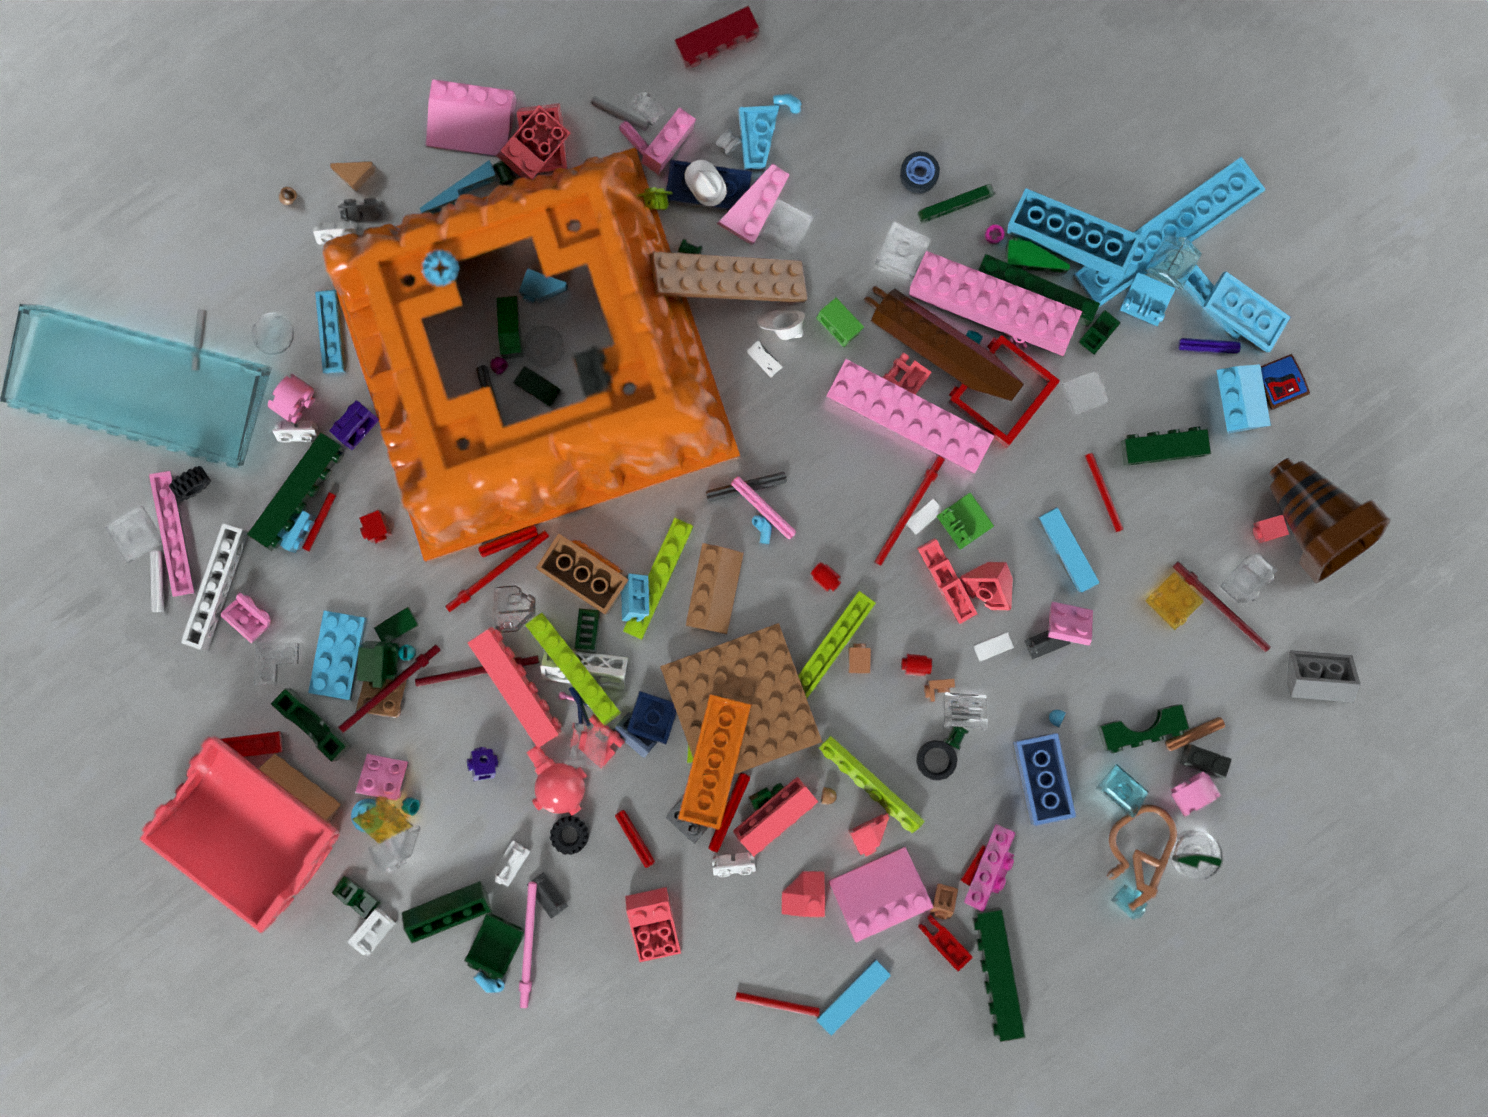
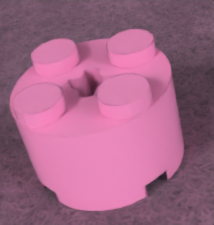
[268,374,315,424]
[1170,771,1221,817]

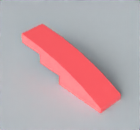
[917,538,977,624]

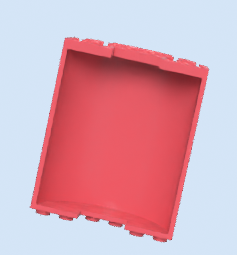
[140,737,340,933]

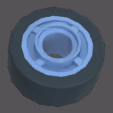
[900,151,940,194]

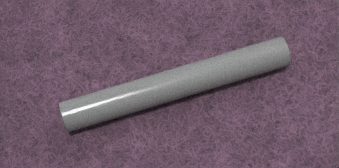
[591,96,649,131]
[191,309,206,371]

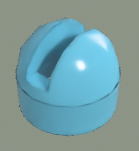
[1049,709,1066,728]

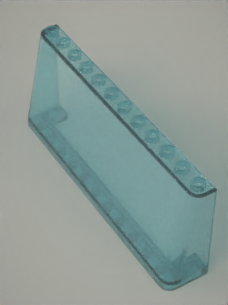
[0,304,272,468]

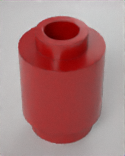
[810,562,841,592]
[901,654,932,676]

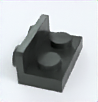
[573,345,613,398]

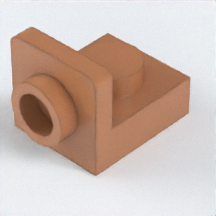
[924,679,955,702]
[930,883,958,920]

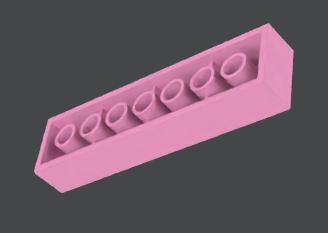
[909,251,1082,356]
[826,359,995,474]

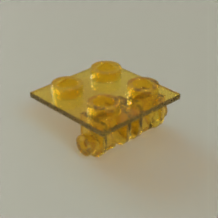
[1145,572,1204,631]
[353,796,413,845]

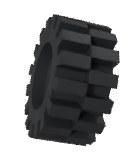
[169,466,211,501]
[550,816,589,855]

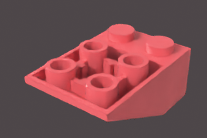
[496,105,570,180]
[625,887,681,962]

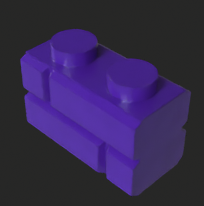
[329,400,379,451]

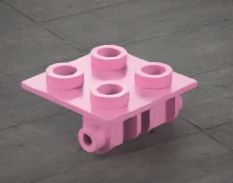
[356,754,408,801]

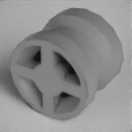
[716,129,742,155]

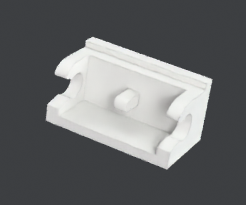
[347,907,396,955]

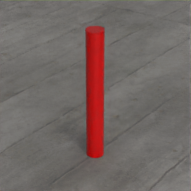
[302,492,337,552]

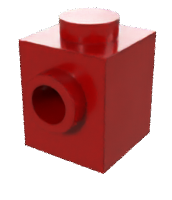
[359,510,392,544]

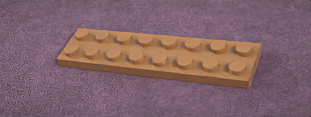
[650,252,808,303]

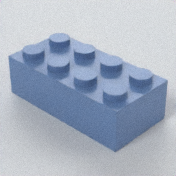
[1013,733,1076,826]

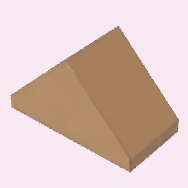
[330,162,376,192]

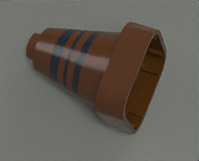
[1269,458,1391,583]

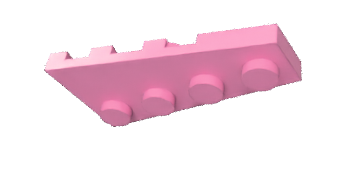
[717,164,790,245]

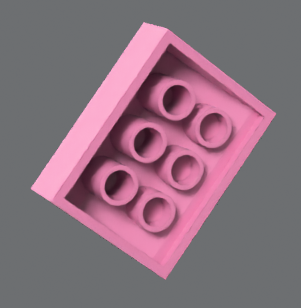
[426,79,517,157]
[829,847,934,942]

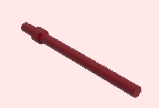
[1172,561,1271,652]
[338,644,441,733]
[415,655,540,687]

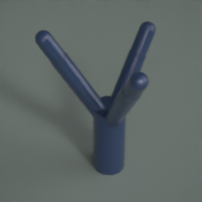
[568,686,591,726]

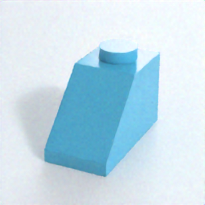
[519,269,568,304]

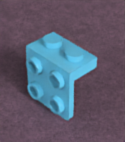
[281,511,315,553]

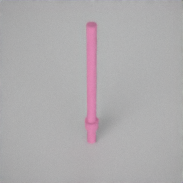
[519,882,537,1008]

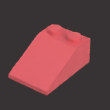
[517,103,567,173]

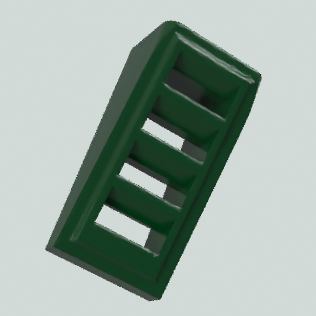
[574,608,600,653]

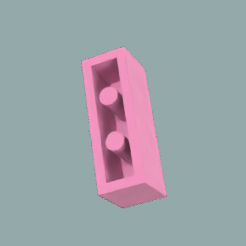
[642,107,696,175]

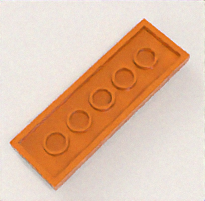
[678,694,751,830]

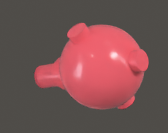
[526,746,588,816]

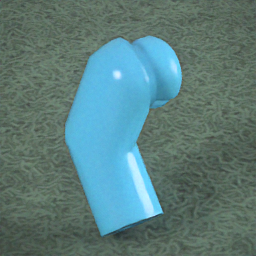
[773,94,802,114]
[752,515,772,544]
[473,971,505,993]

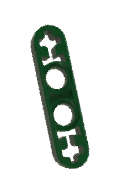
[917,184,995,223]

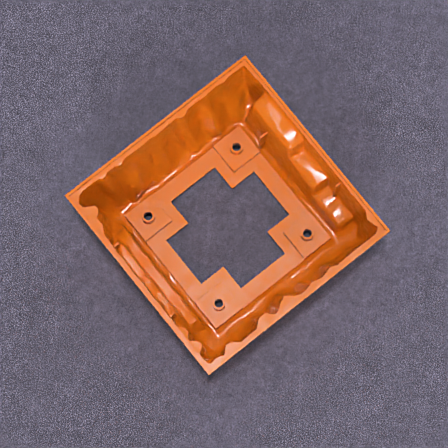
[322,147,740,562]

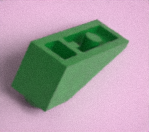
[1005,237,1070,274]
[497,296,524,359]

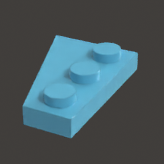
[738,105,780,170]

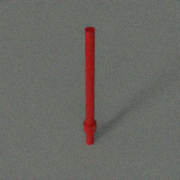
[874,456,945,566]
[445,530,550,612]

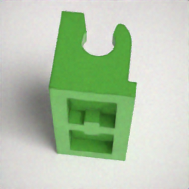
[816,297,864,348]

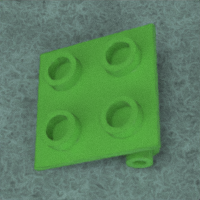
[936,492,994,550]

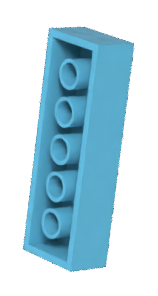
[1007,188,1141,281]

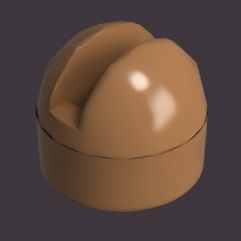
[279,187,297,205]
[821,787,837,805]

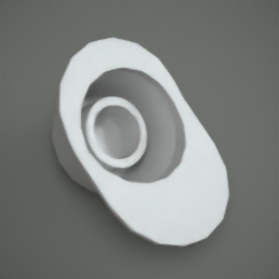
[685,160,726,206]
[758,310,805,340]

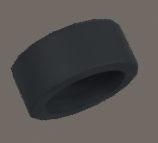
[916,740,957,781]

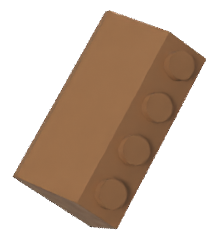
[536,533,629,615]
[686,543,744,634]
[259,754,341,823]

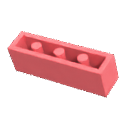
[733,777,818,856]

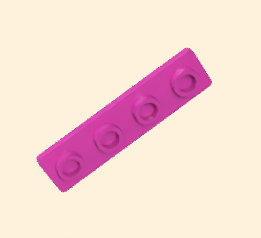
[964,825,1015,911]

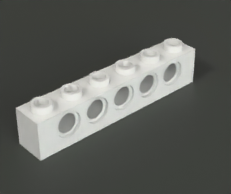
[181,523,249,650]

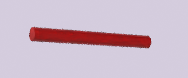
[1085,453,1124,532]
[735,992,820,1017]

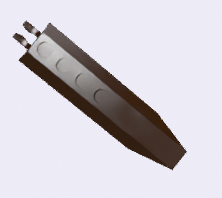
[864,286,1024,401]

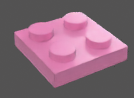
[1048,602,1093,646]

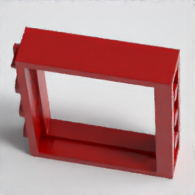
[948,335,1060,448]

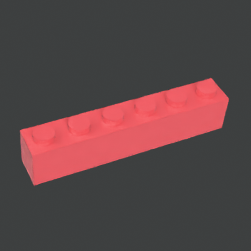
[468,627,562,748]

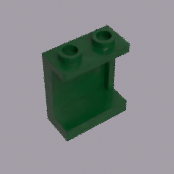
[464,912,525,980]

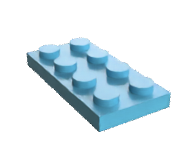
[1202,271,1291,353]
[308,611,366,700]

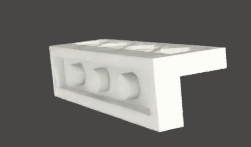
[541,650,628,690]

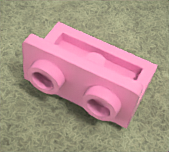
[221,593,271,643]

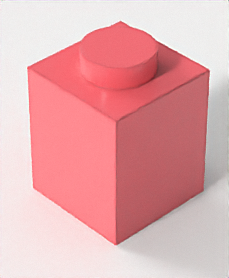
[1253,515,1289,543]

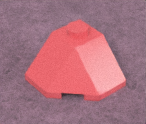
[960,562,1013,610]
[848,812,889,856]
[782,871,825,917]

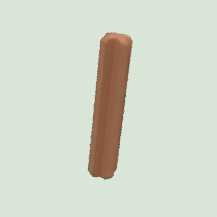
[1165,717,1225,751]

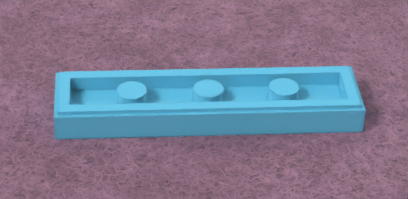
[315,289,345,374]
[816,959,891,1036]

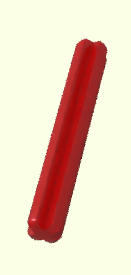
[708,773,750,852]

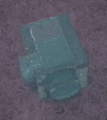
[1111,885,1148,920]

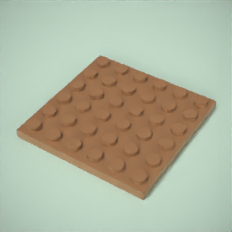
[660,623,822,774]

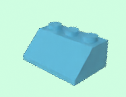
[1217,364,1271,434]

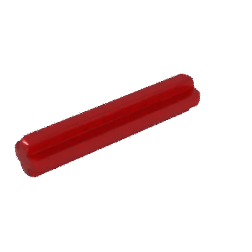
[478,525,538,557]
[615,810,655,868]

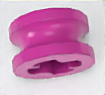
[985,225,1004,244]

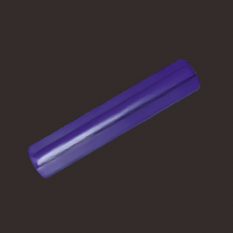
[1178,338,1241,354]

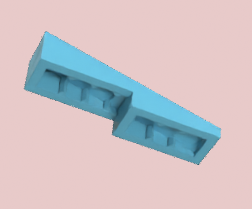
[420,160,498,214]
[1175,264,1241,340]
[1038,507,1100,593]

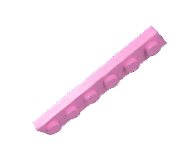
[149,471,194,597]

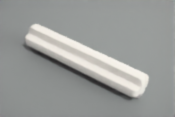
[150,551,164,612]

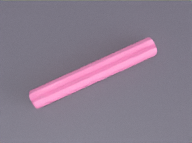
[731,476,796,539]

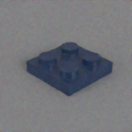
[626,691,677,745]

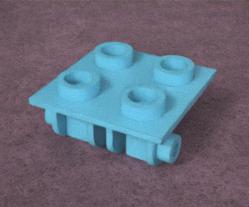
[1120,272,1176,327]

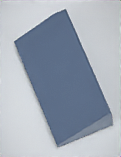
[613,712,658,758]

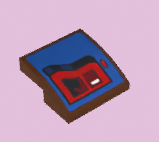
[1260,354,1310,410]

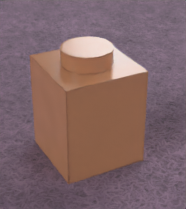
[848,644,871,673]

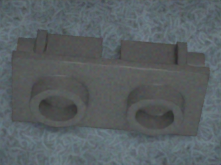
[338,198,383,221]
[1024,630,1071,660]
[527,872,568,919]

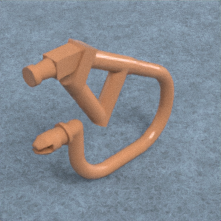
[1107,805,1177,911]

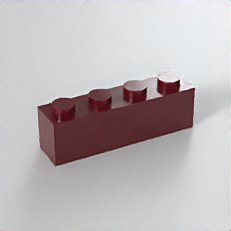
[674,6,759,69]

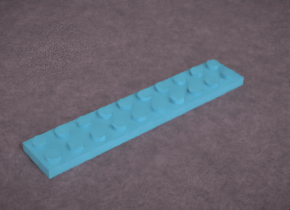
[1073,157,1266,307]

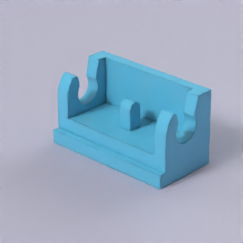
[621,573,649,622]

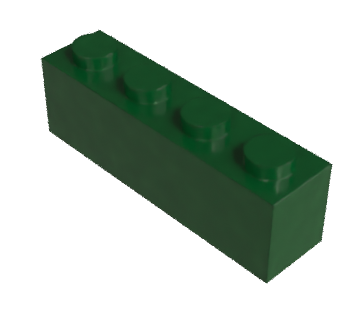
[1121,426,1211,466]
[401,881,491,943]

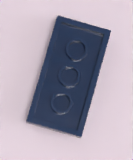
[666,160,752,211]

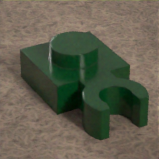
[748,783,784,812]

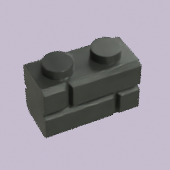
[1180,744,1232,779]

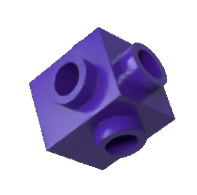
[467,747,498,781]

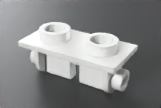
[313,220,358,244]
[273,420,318,443]
[490,840,531,887]
[712,852,756,877]

